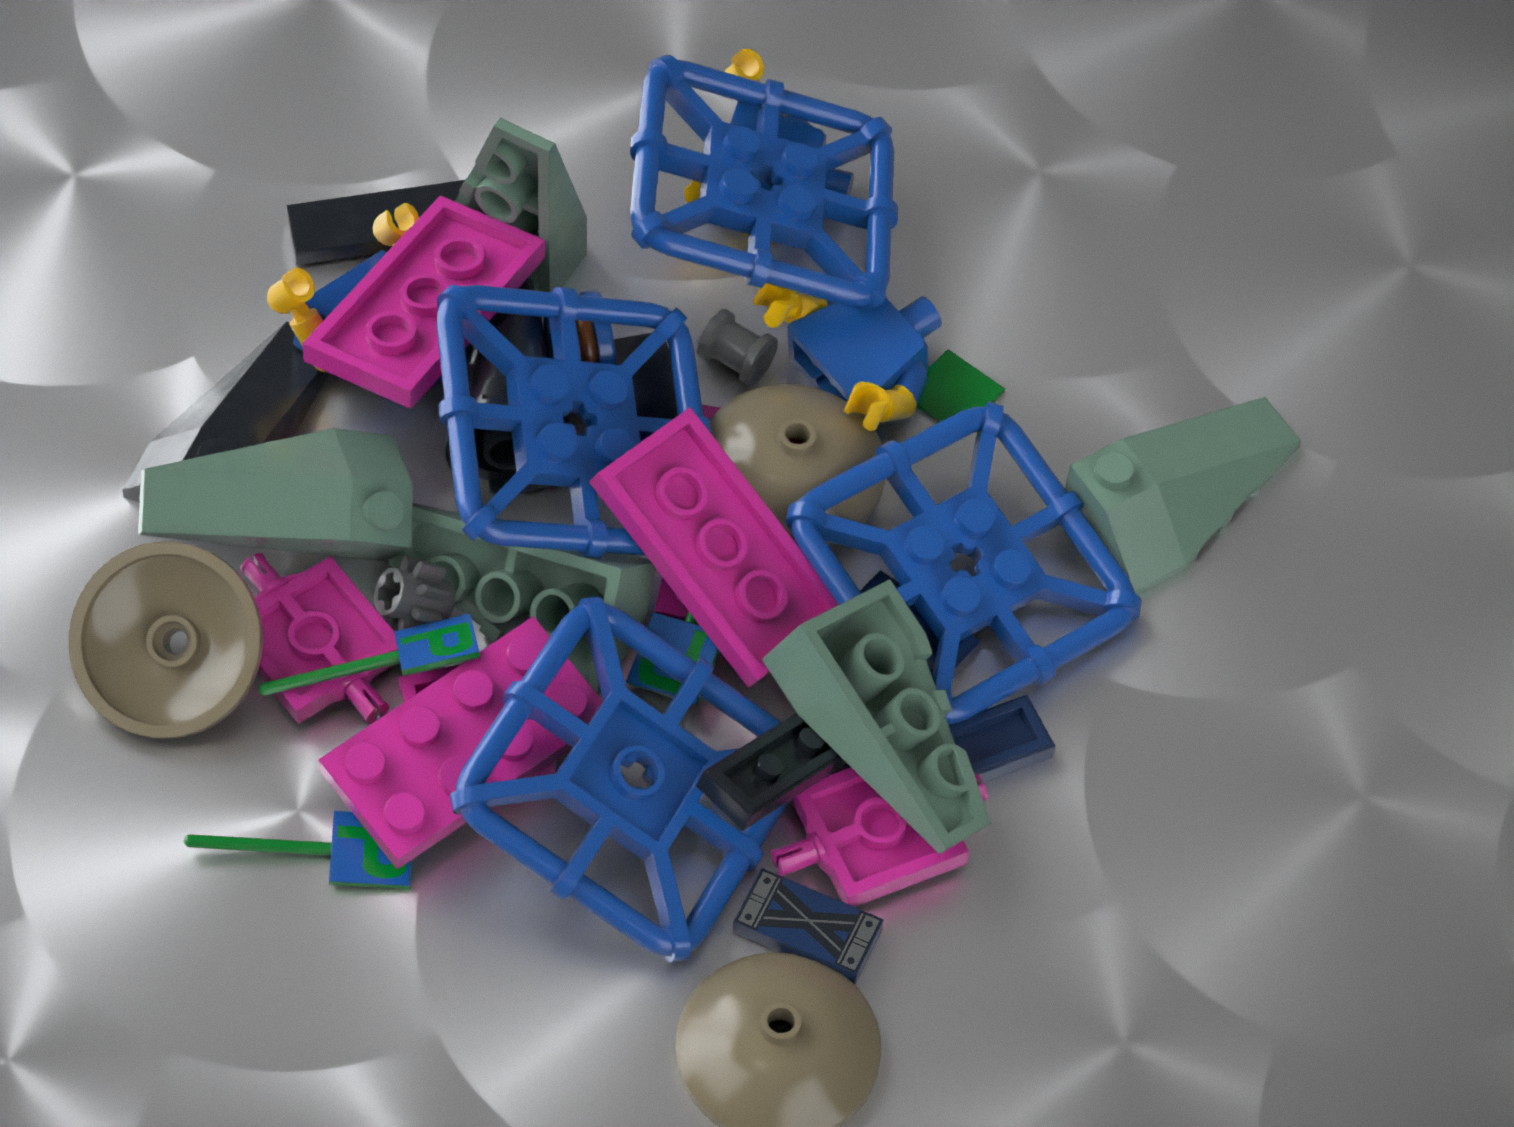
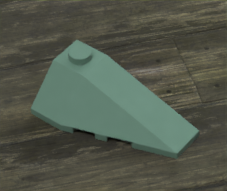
[455,118,587,292]
[1065,397,1301,595]
[138,428,413,561]
[389,503,656,694]
[762,579,991,854]

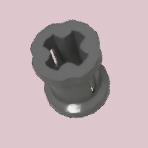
[696,309,778,386]

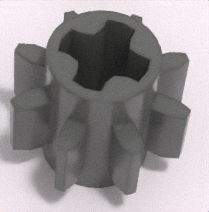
[374,556,455,631]

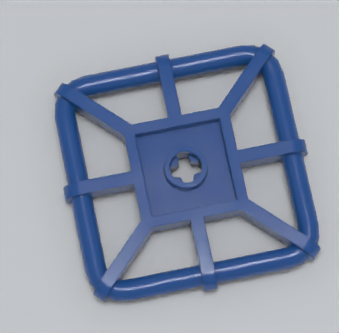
[630,55,898,311]
[436,285,712,558]
[785,401,1142,725]
[449,596,789,963]

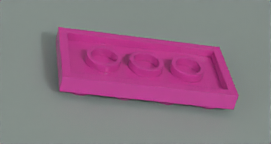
[302,196,545,409]
[589,407,838,688]
[318,616,602,870]

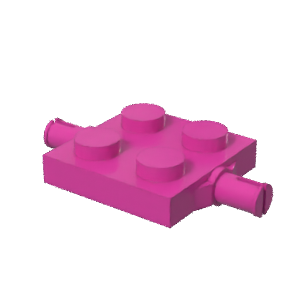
[241,553,398,724]
[771,767,988,907]

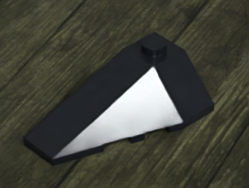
[122,321,329,503]

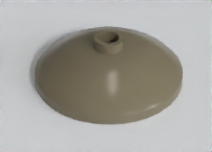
[710,384,886,544]
[69,541,263,739]
[676,952,881,1127]

